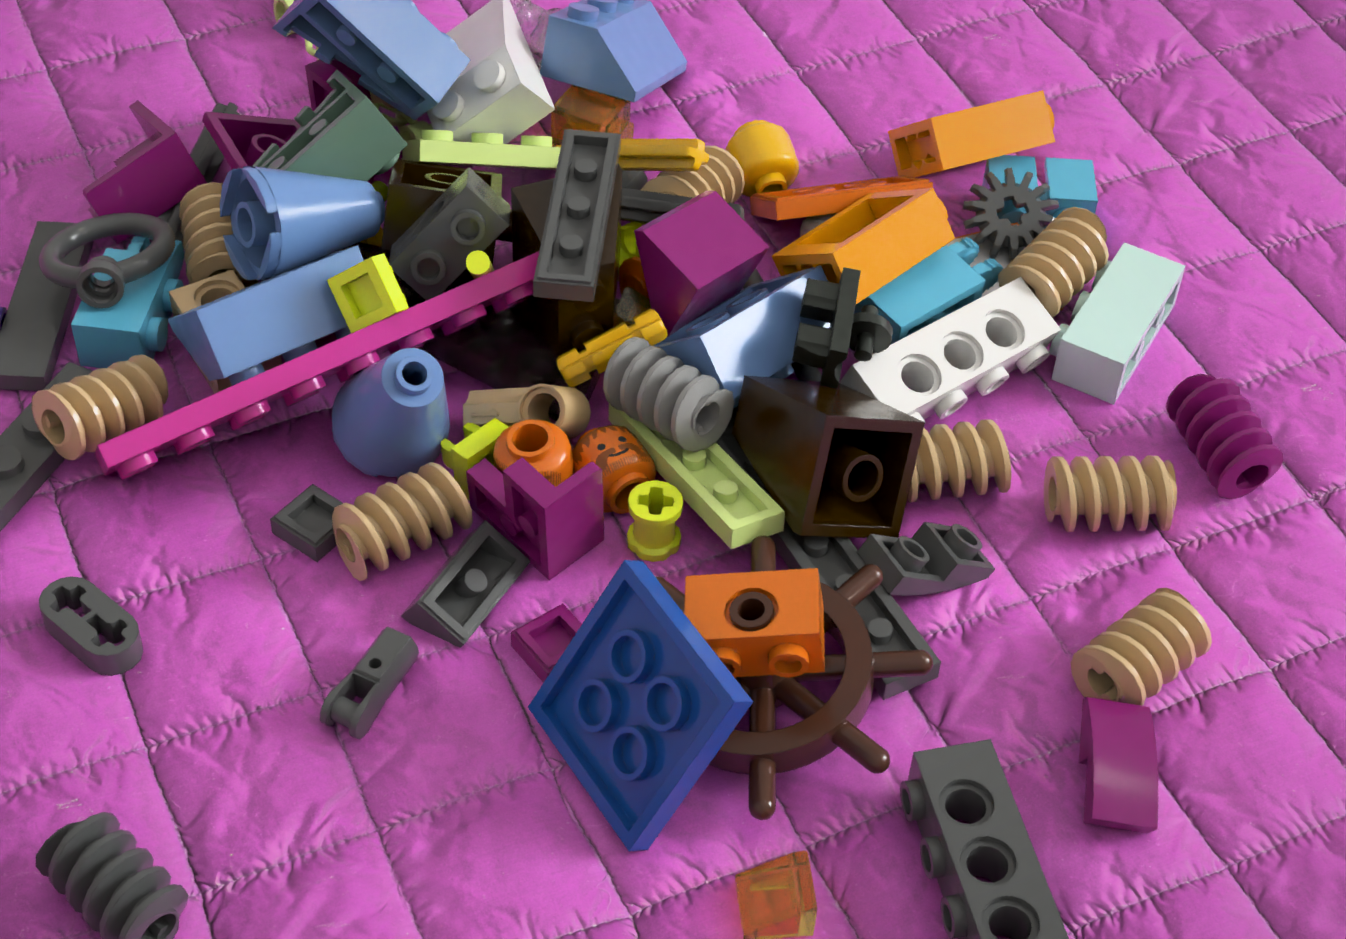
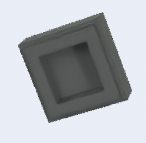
[270,484,343,562]

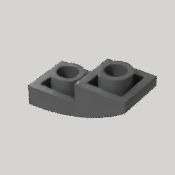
[857,522,995,596]

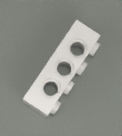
[840,277,1061,425]

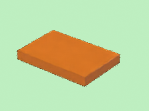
[750,176,933,221]

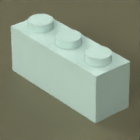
[1049,242,1186,405]

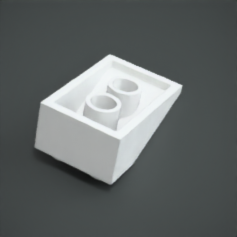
[427,0,555,167]

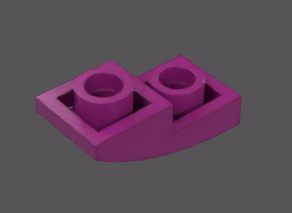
[1079,697,1158,834]

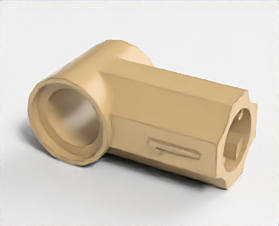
[463,383,591,439]

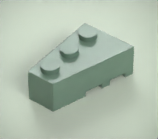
[253,70,408,181]

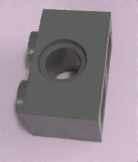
[389,167,510,300]

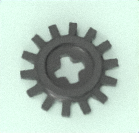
[963,168,1059,261]

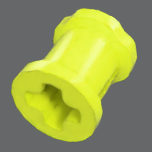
[627,480,684,562]

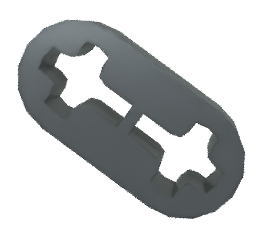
[39,576,143,676]

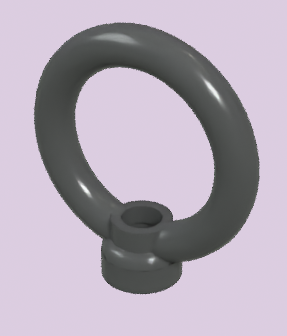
[39,213,175,308]

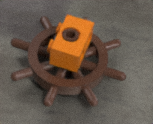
[656,535,933,820]

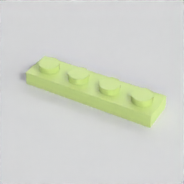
[608,404,785,549]

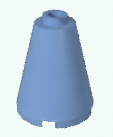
[220,166,386,281]
[332,348,450,479]

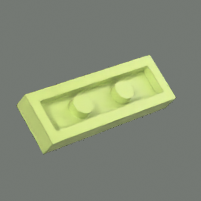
[402,130,561,170]

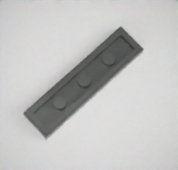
[533,129,621,302]
[0,221,94,391]

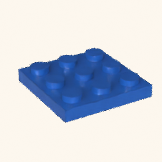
[528,560,753,851]

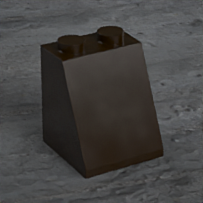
[511,163,623,358]
[732,375,925,538]

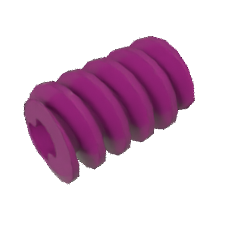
[1165,374,1284,499]

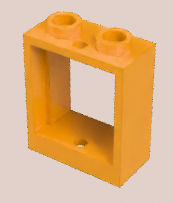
[888,90,1055,178]
[772,188,955,304]

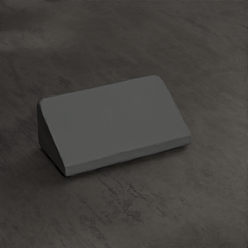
[401,520,531,648]

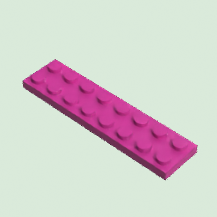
[94,251,539,480]

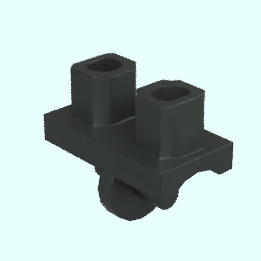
[792,267,893,389]

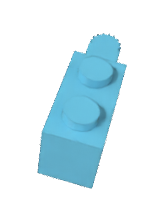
[71,236,185,368]
[854,237,1003,345]

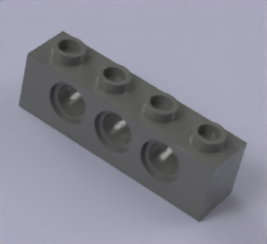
[900,739,1069,939]

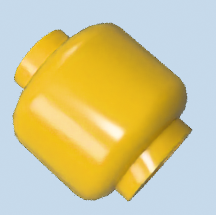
[725,120,799,197]

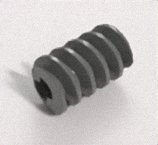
[35,812,188,939]

